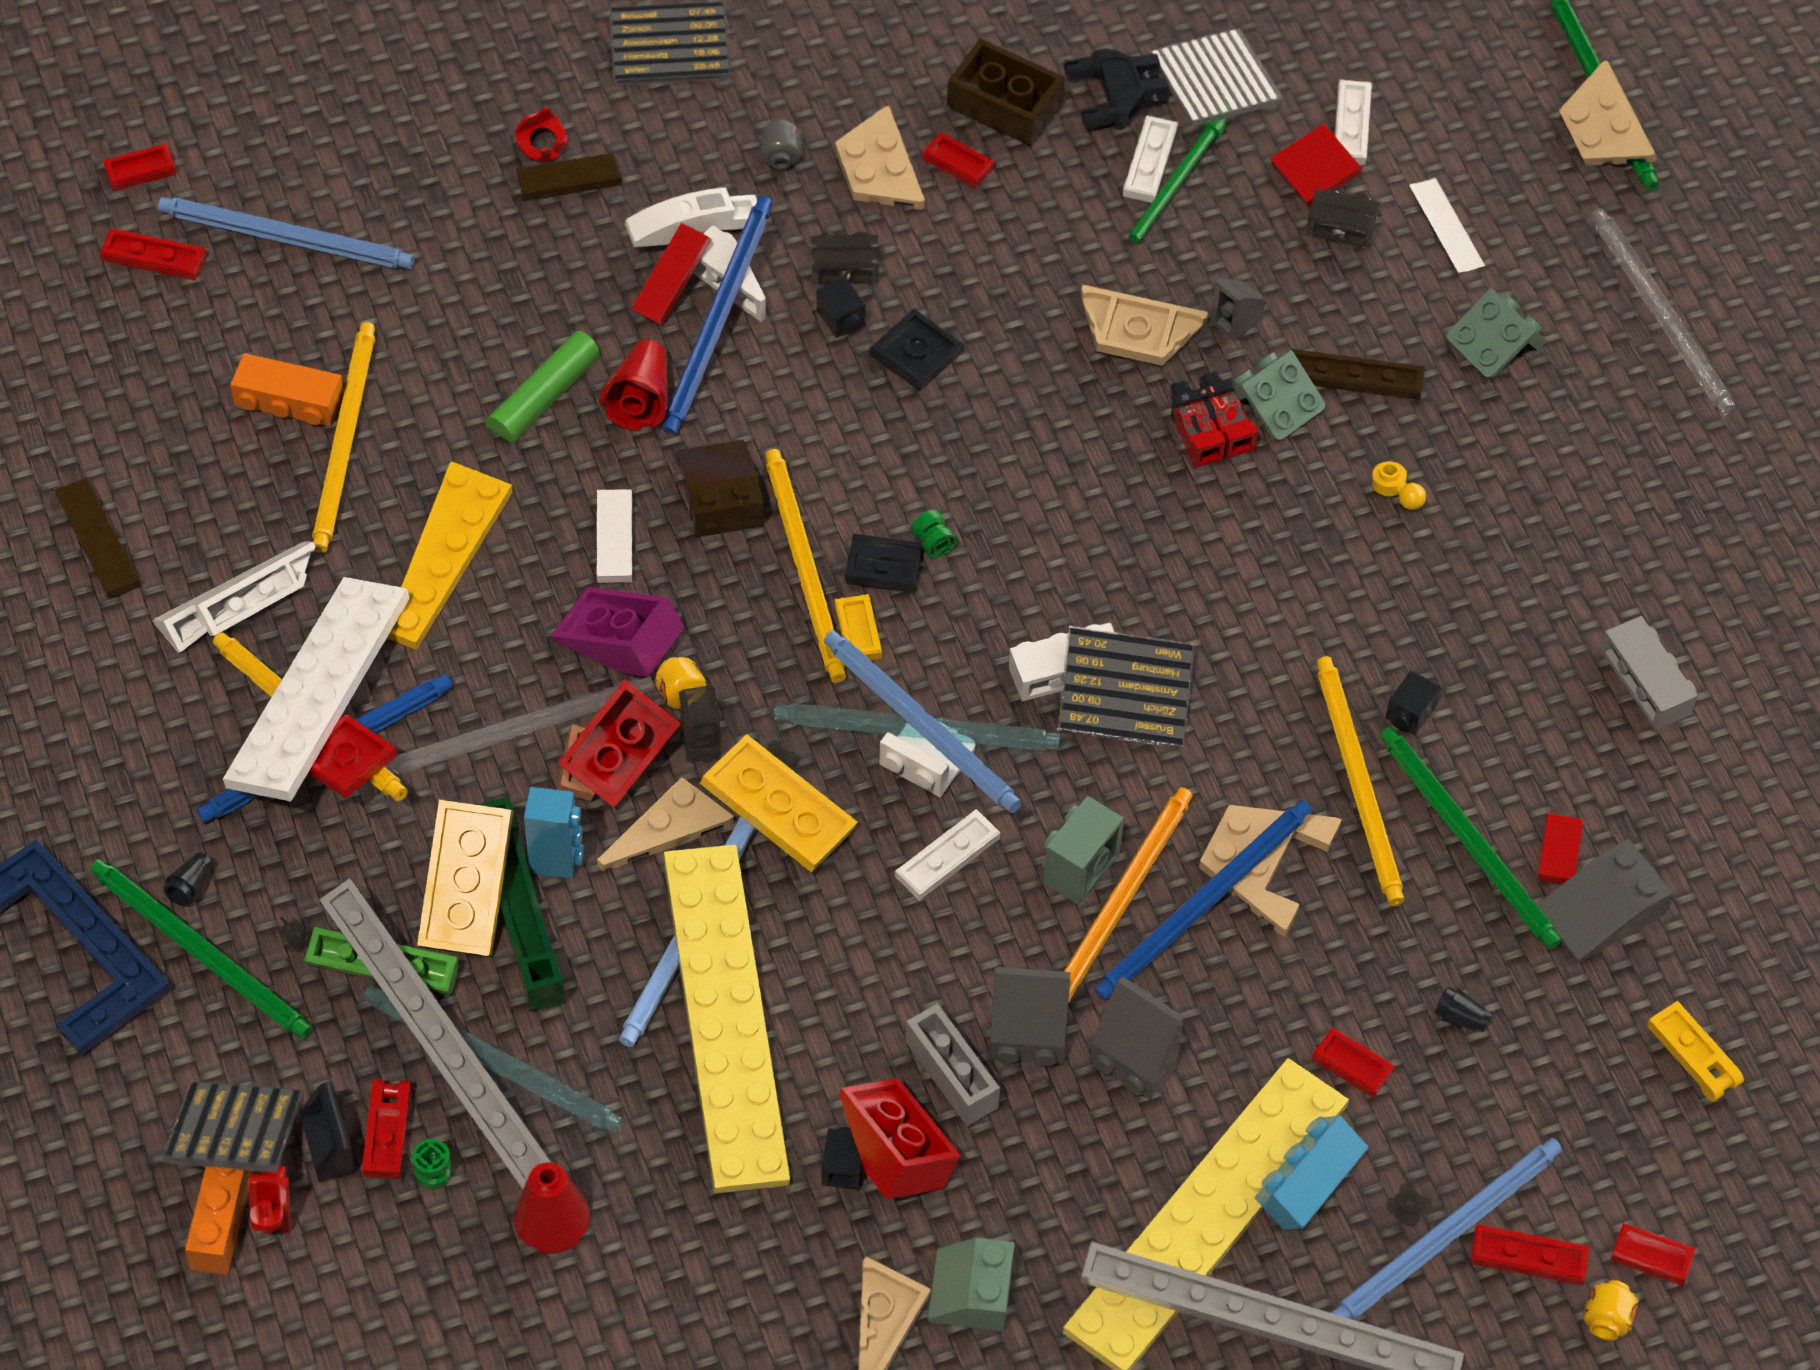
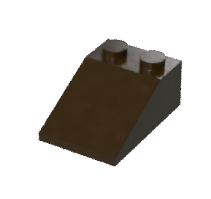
[676,439,763,538]

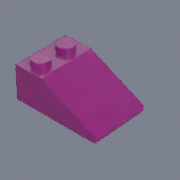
[551,587,684,677]

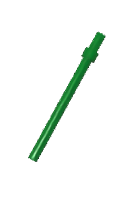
[1128,101,1235,244]

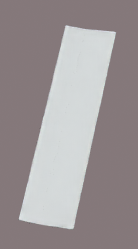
[1409,178,1485,273]

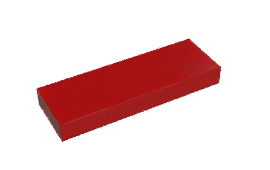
[631,223,712,326]
[99,228,207,281]
[1470,1224,1590,1286]

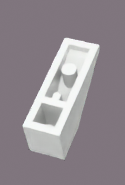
[693,225,766,322]

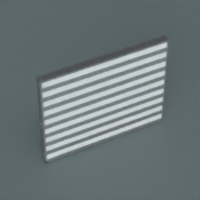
[1150,28,1283,127]

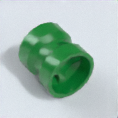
[911,510,957,559]
[412,1139,452,1190]

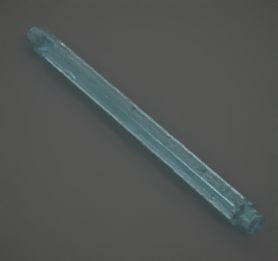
[774,703,1060,751]
[363,984,624,1134]

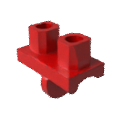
[248,1166,292,1234]

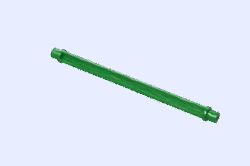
[1550,0,1660,191]
[1380,726,1562,950]
[90,859,313,1040]

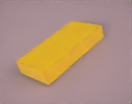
[834,594,882,660]

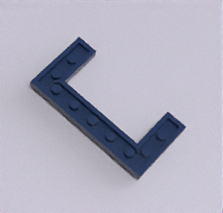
[0,839,171,1056]

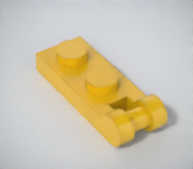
[1647,1001,1744,1102]

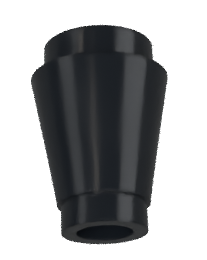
[164,853,213,906]
[1434,986,1492,1033]

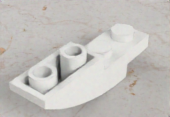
[625,188,757,247]

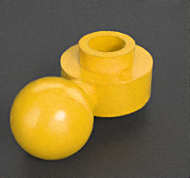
[1372,462,1426,510]

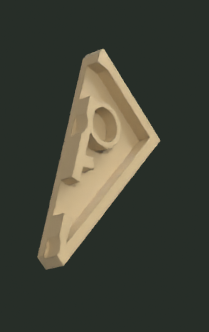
[597,777,734,871]
[859,1257,931,1370]

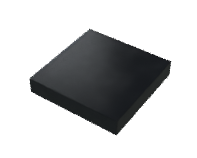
[869,308,965,392]

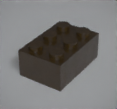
[947,38,1065,145]

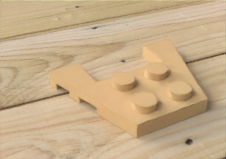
[1199,805,1342,937]

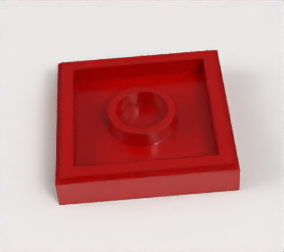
[1270,123,1362,208]
[308,714,398,799]

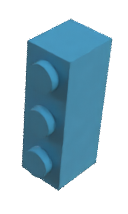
[524,787,584,879]
[1255,1115,1369,1230]

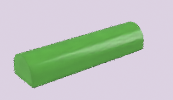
[486,331,600,444]
[305,927,458,995]

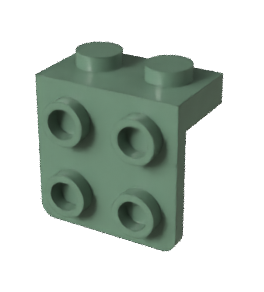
[1447,288,1547,379]
[1232,350,1325,441]

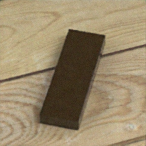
[516,153,620,201]

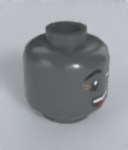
[759,119,802,170]

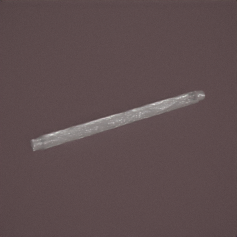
[1591,208,1735,414]
[384,676,655,776]

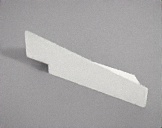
[153,541,315,652]

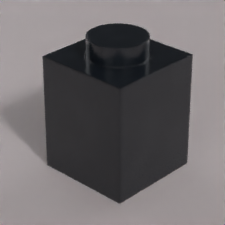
[816,277,866,338]
[1385,670,1441,735]
[821,1127,863,1190]

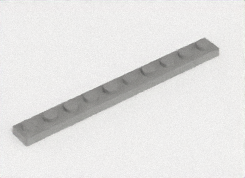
[320,878,551,1189]
[1080,1242,1464,1370]

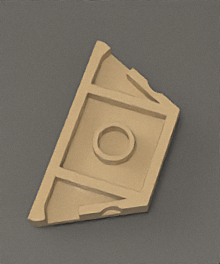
[1559,60,1657,166]
[835,106,925,210]
[1081,285,1208,366]

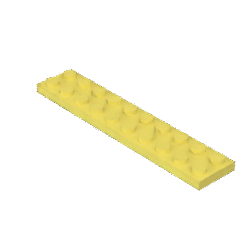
[663,845,790,1194]
[1063,1058,1349,1370]

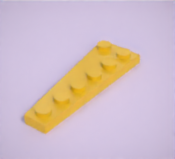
[387,461,513,650]

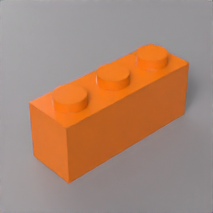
[230,353,344,427]
[185,1166,253,1275]

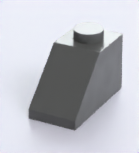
[1211,278,1265,342]

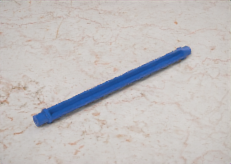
[662,196,773,435]
[196,674,453,823]
[1094,800,1312,1001]

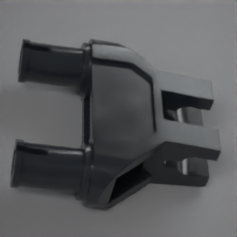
[1064,48,1169,130]

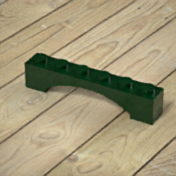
[475,796,565,1012]

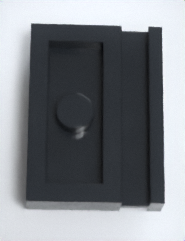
[845,534,922,592]

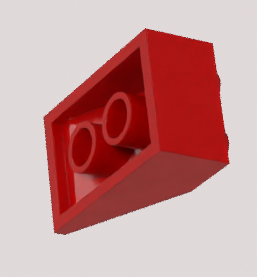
[557,679,681,808]
[839,1078,961,1200]

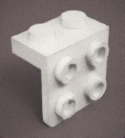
[879,720,975,797]

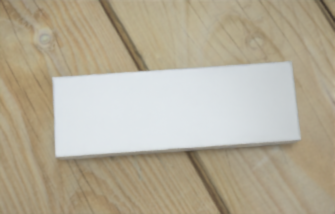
[1335,80,1372,165]
[1123,116,1178,203]
[597,489,632,583]
[895,809,1000,901]

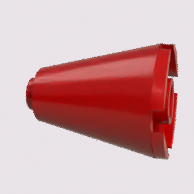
[599,339,667,431]
[514,1162,590,1254]

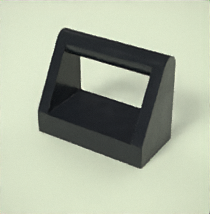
[299,1082,355,1183]

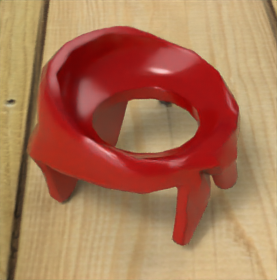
[515,107,568,162]

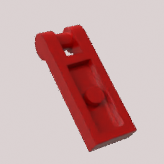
[362,1079,412,1179]

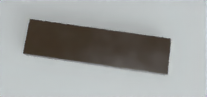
[1290,349,1424,400]
[55,477,141,600]

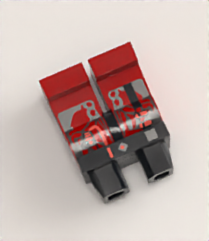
[1170,371,1258,468]

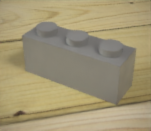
[1600,616,1697,730]
[906,1003,1000,1126]

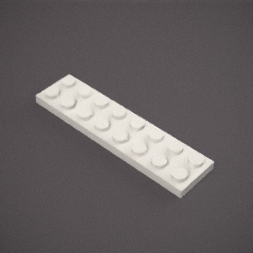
[223,577,410,801]

